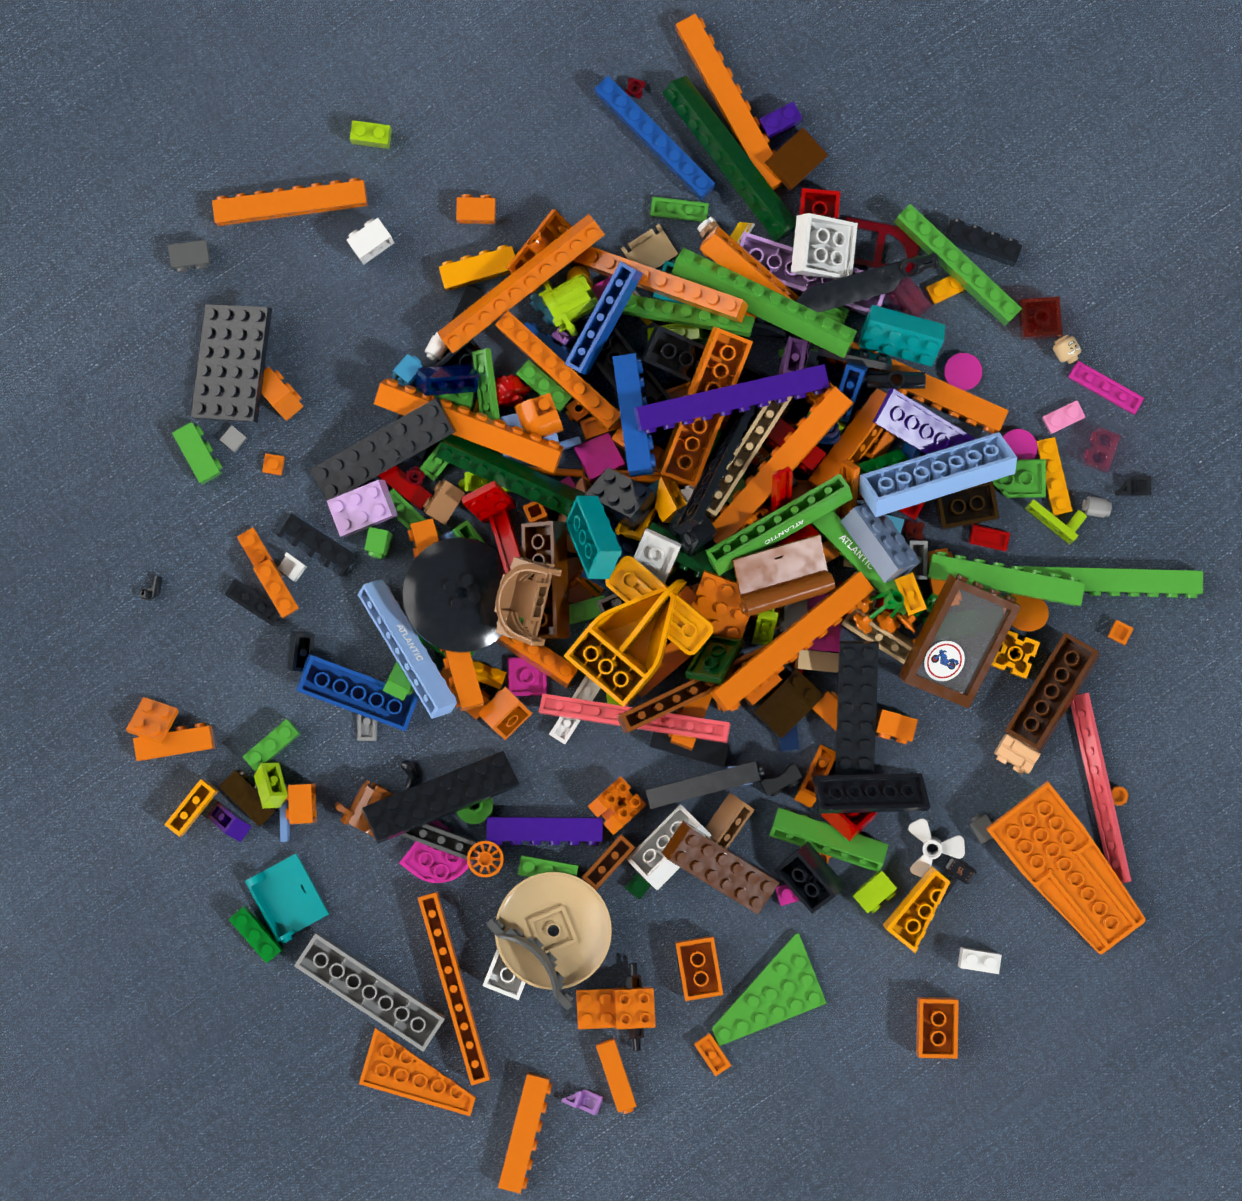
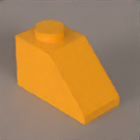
[655,477,687,523]

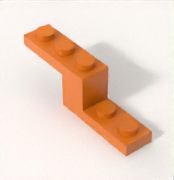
[237,527,300,618]

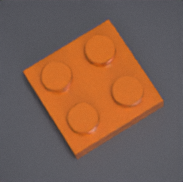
[126,697,179,744]

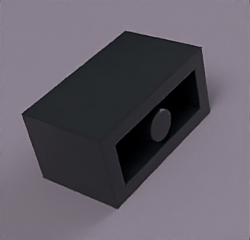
[287,631,315,672]

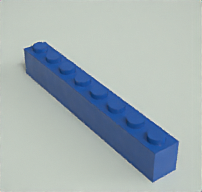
[594,76,715,201]

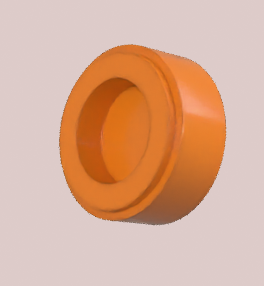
[1111,786,1128,806]

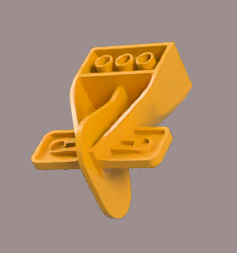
[564,556,714,707]

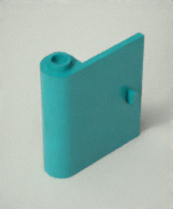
[245,853,329,944]

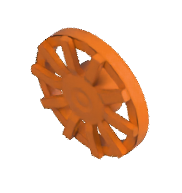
[467,841,504,877]

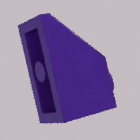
[207,801,252,842]

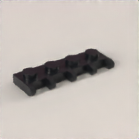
[278,513,356,577]

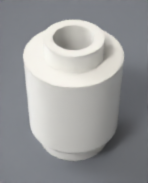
[424,332,448,362]

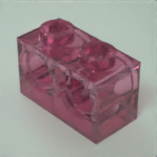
[1083,427,1121,473]

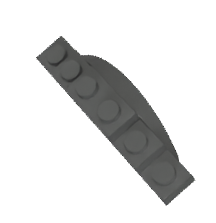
[486,919,573,1010]

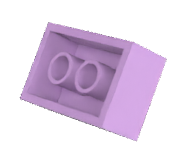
[327,480,398,537]

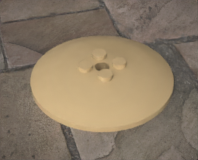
[495,872,612,990]

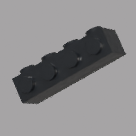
[944,218,1022,267]

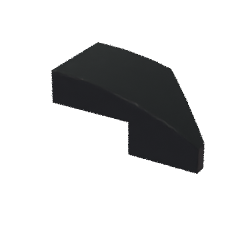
[1115,476,1152,496]

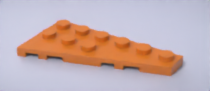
[359,1027,476,1116]

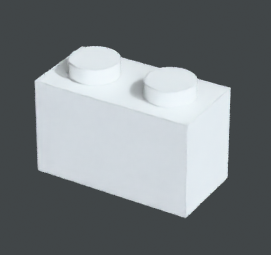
[958,947,1002,974]

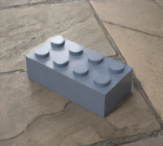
[840,504,920,583]

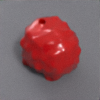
[495,374,531,408]

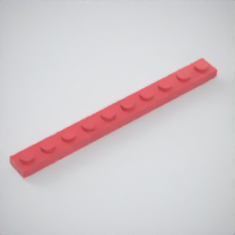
[1070,692,1131,883]
[539,693,731,743]

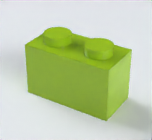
[350,120,392,149]
[254,763,288,808]
[852,870,897,914]

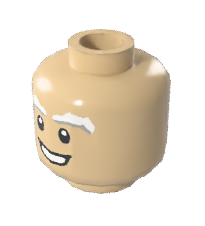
[1053,334,1081,364]

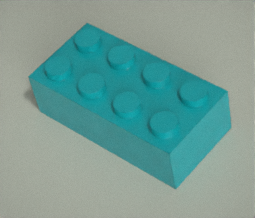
[859,305,945,367]
[566,496,622,579]

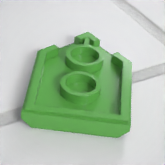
[993,459,1046,498]

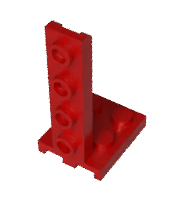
[771,466,819,546]
[461,481,522,574]

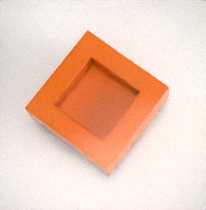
[262,453,285,476]
[1107,620,1134,646]

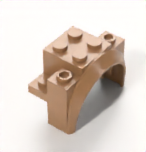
[494,557,562,646]

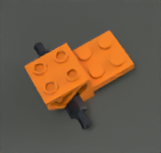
[576,963,655,1051]

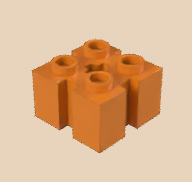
[588,776,647,835]

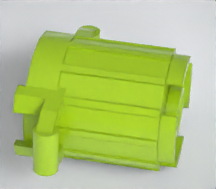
[538,274,598,336]

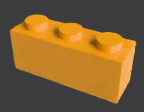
[164,779,219,837]

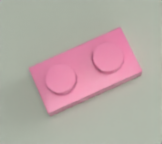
[1042,400,1085,434]

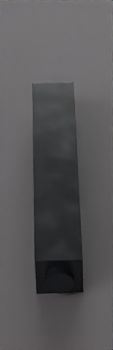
[646,761,765,809]

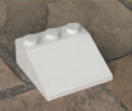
[791,213,858,279]

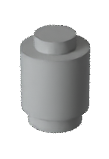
[1082,496,1112,518]

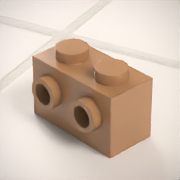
[423,479,465,525]

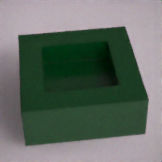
[625,873,651,900]

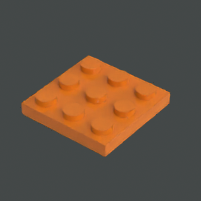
[692,570,750,639]

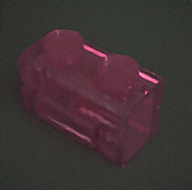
[889,277,932,317]

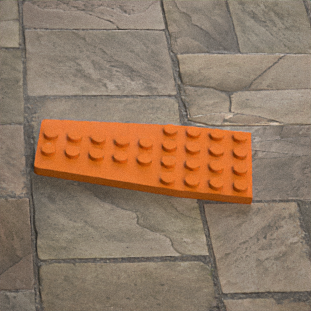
[986,781,1145,954]

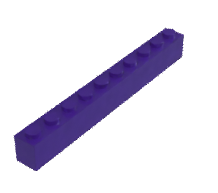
[634,364,830,434]

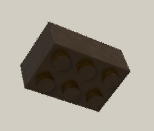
[935,481,1000,530]

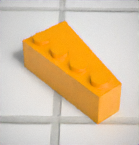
[883,866,950,953]

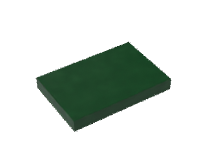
[685,634,744,684]

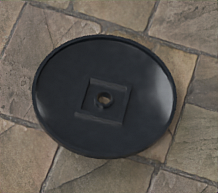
[402,537,505,653]

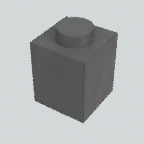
[967,813,993,844]

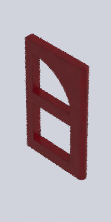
[845,217,919,273]

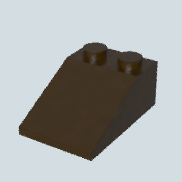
[754,669,824,739]

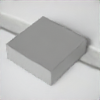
[220,426,247,452]

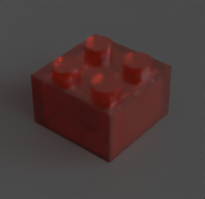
[1018,296,1063,340]

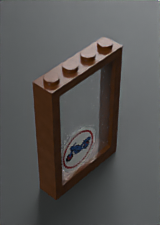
[898,573,1021,709]

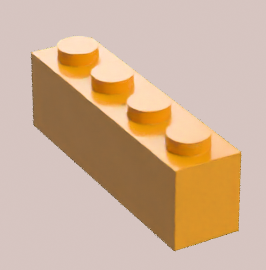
[439,245,515,292]

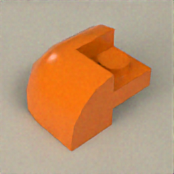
[514,393,564,438]

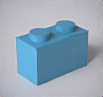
[392,354,423,386]

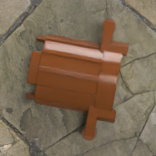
[335,779,395,840]

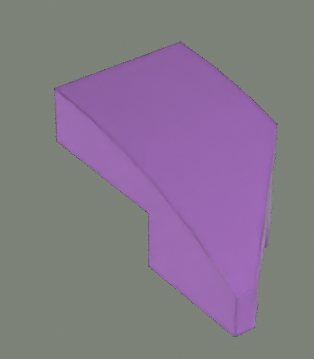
[551,327,574,347]
[561,1090,604,1115]

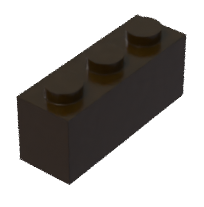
[219,770,278,827]

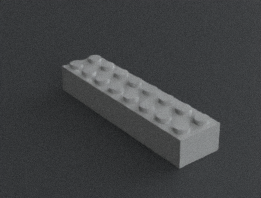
[294,932,446,1052]

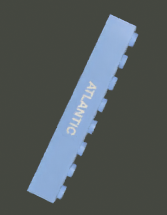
[358,579,457,719]

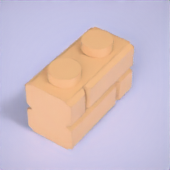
[994,734,1040,775]

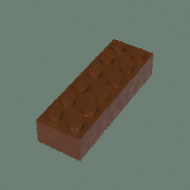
[521,521,570,640]
[1005,632,1100,753]
[661,820,779,914]

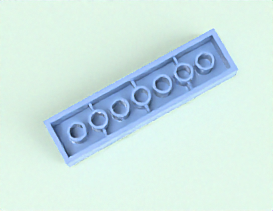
[859,432,1017,517]

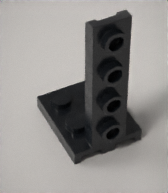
[803,341,892,371]

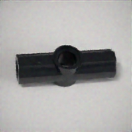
[866,370,926,390]

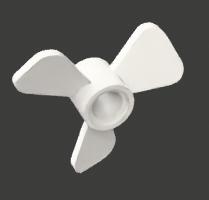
[909,818,965,877]

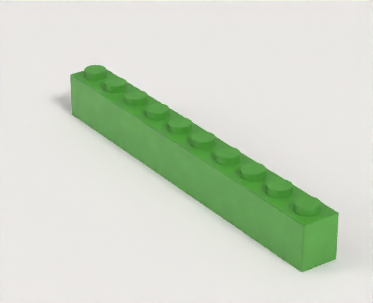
[671,247,857,358]
[1008,566,1203,598]

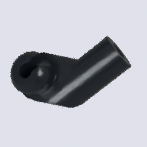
[140,576,163,601]
[401,760,419,788]

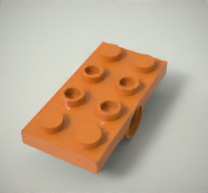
[506,209,572,293]

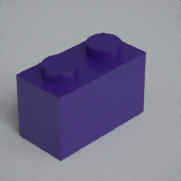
[759,101,802,139]

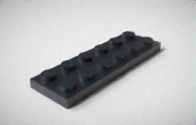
[812,773,930,814]

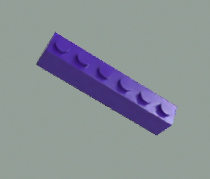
[486,817,603,845]

